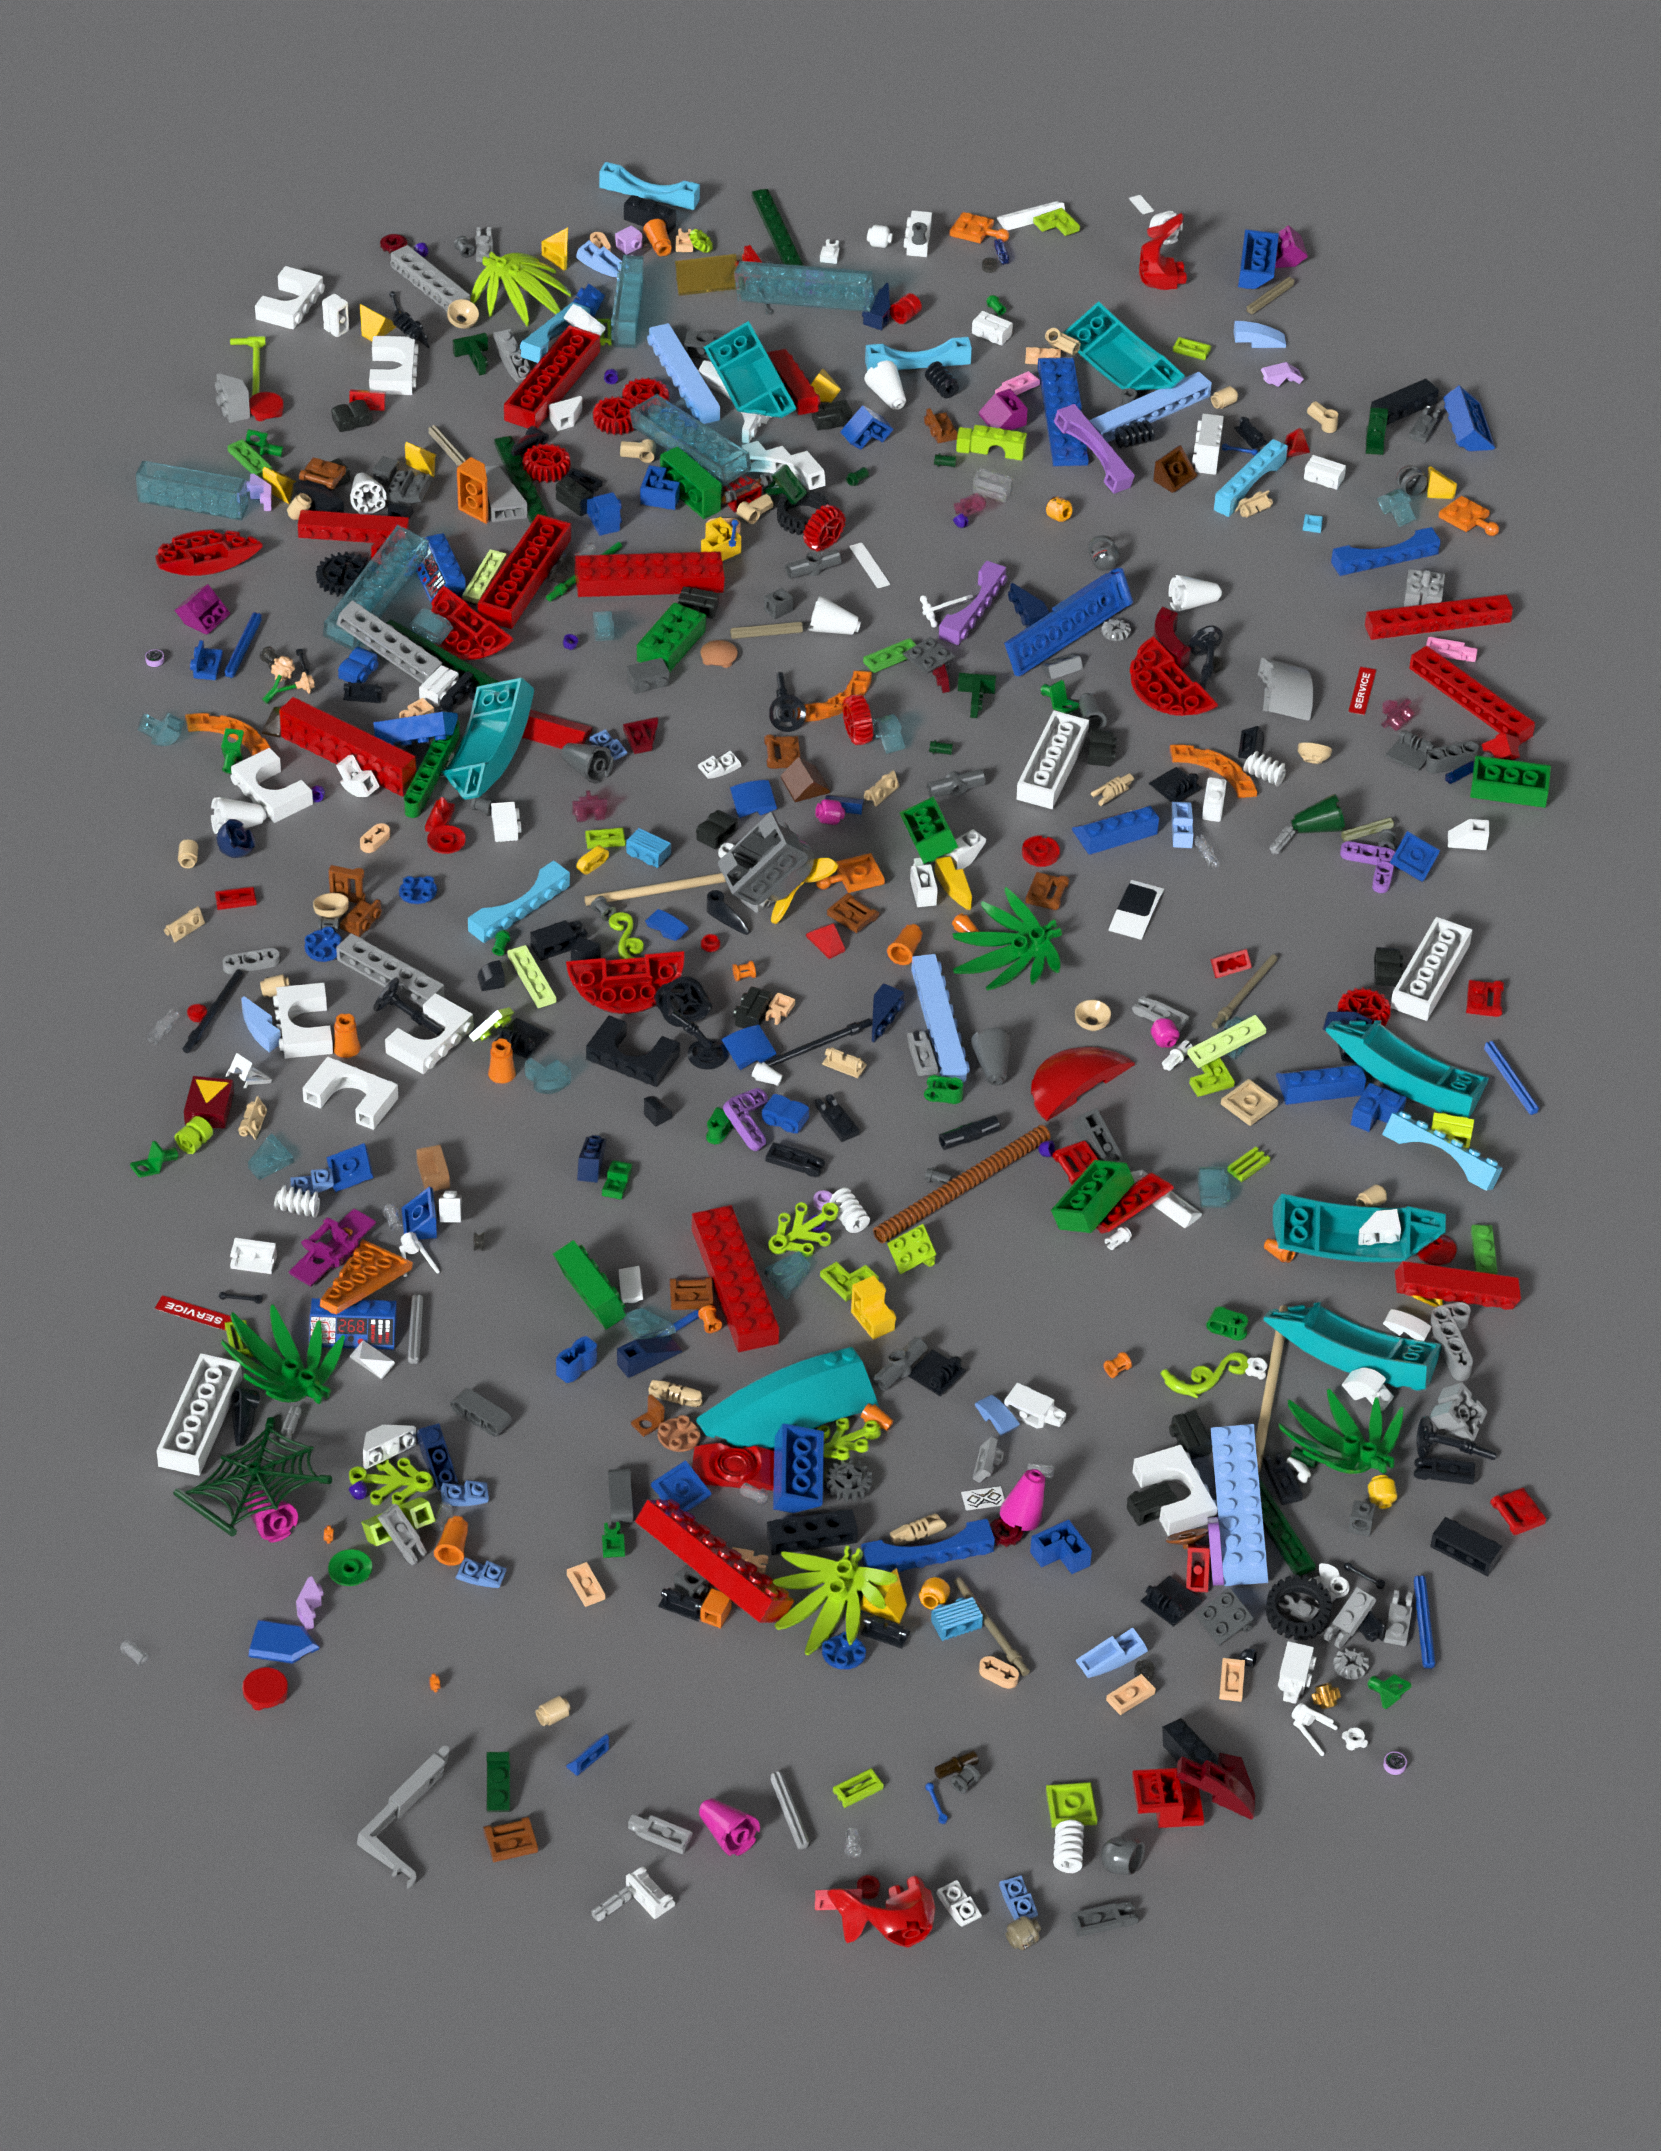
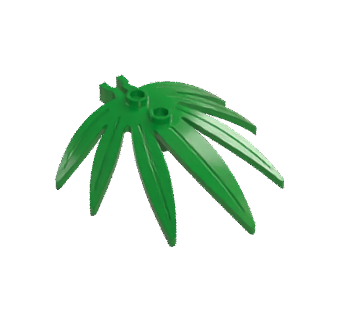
[952,887,1062,991]
[221,1304,345,1404]
[1279,1389,1403,1474]

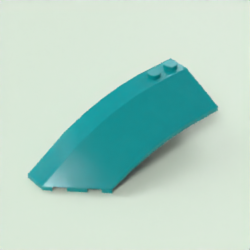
[1063,301,1185,390]
[703,321,797,418]
[441,678,535,800]
[1326,1020,1489,1118]
[1273,1193,1446,1262]
[1264,1302,1442,1391]
[696,1347,879,1450]

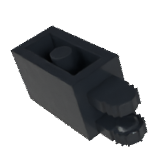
[530,920,588,961]

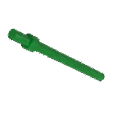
[546,542,622,602]

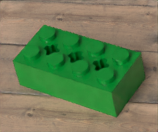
[660,446,722,519]
[637,602,706,673]
[1470,756,1551,808]
[899,796,958,864]
[1051,1160,1135,1233]
[553,1240,626,1330]

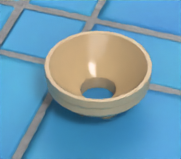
[447,299,479,329]
[1298,743,1332,764]
[313,893,349,919]
[1075,1000,1111,1031]

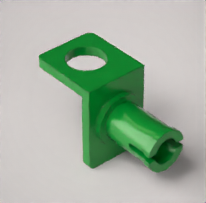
[245,429,283,458]
[1040,680,1079,714]
[221,728,244,774]
[130,1141,178,1178]
[1368,1674,1412,1709]

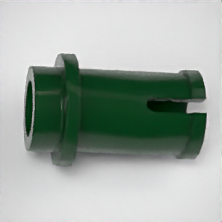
[934,453,956,467]
[846,467,869,486]
[929,739,953,755]
[1290,1446,1318,1469]

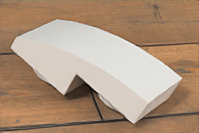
[698,751,742,779]
[619,1266,643,1303]
[1383,1309,1432,1341]
[936,1880,982,1927]

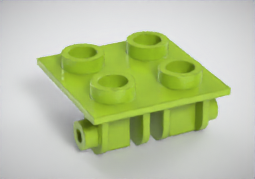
[887,1224,937,1274]

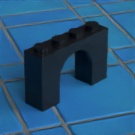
[586,1015,680,1087]

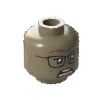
[1005,1915,1041,1950]

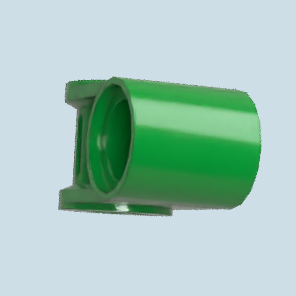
[924,1075,963,1104]
[706,1107,734,1145]
[1206,1306,1248,1341]

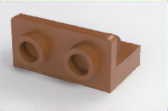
[924,408,958,443]
[340,899,382,937]

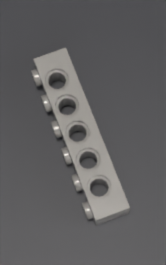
[390,245,470,312]
[337,600,442,684]
[336,933,445,1008]

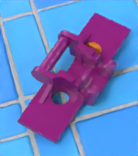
[289,1209,376,1287]

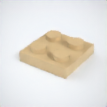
[1221,1079,1278,1126]

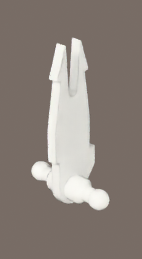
[920,595,973,628]

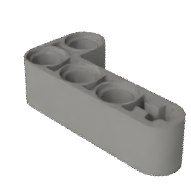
[1430,1302,1473,1381]

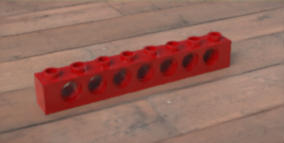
[1365,594,1513,640]
[1409,645,1535,744]

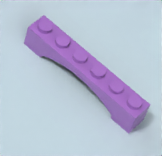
[1054,404,1135,494]
[939,560,1007,646]

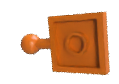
[949,212,1009,244]
[1439,496,1499,536]
[816,853,885,893]

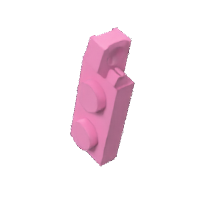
[995,371,1040,395]
[1426,637,1477,662]

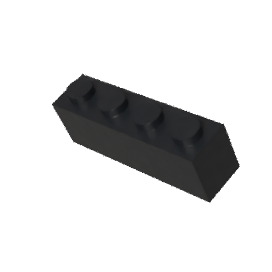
[1371,378,1439,425]

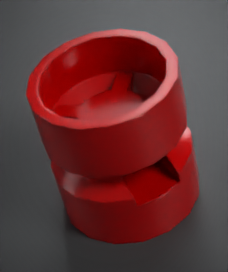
[890,293,922,324]

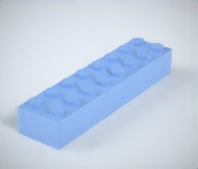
[1211,1424,1268,1586]

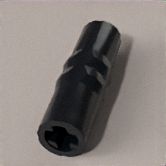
[938,1115,1000,1150]

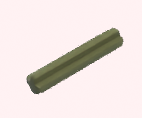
[1341,817,1394,842]

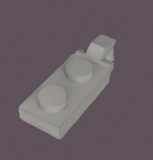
[628,1814,692,1855]

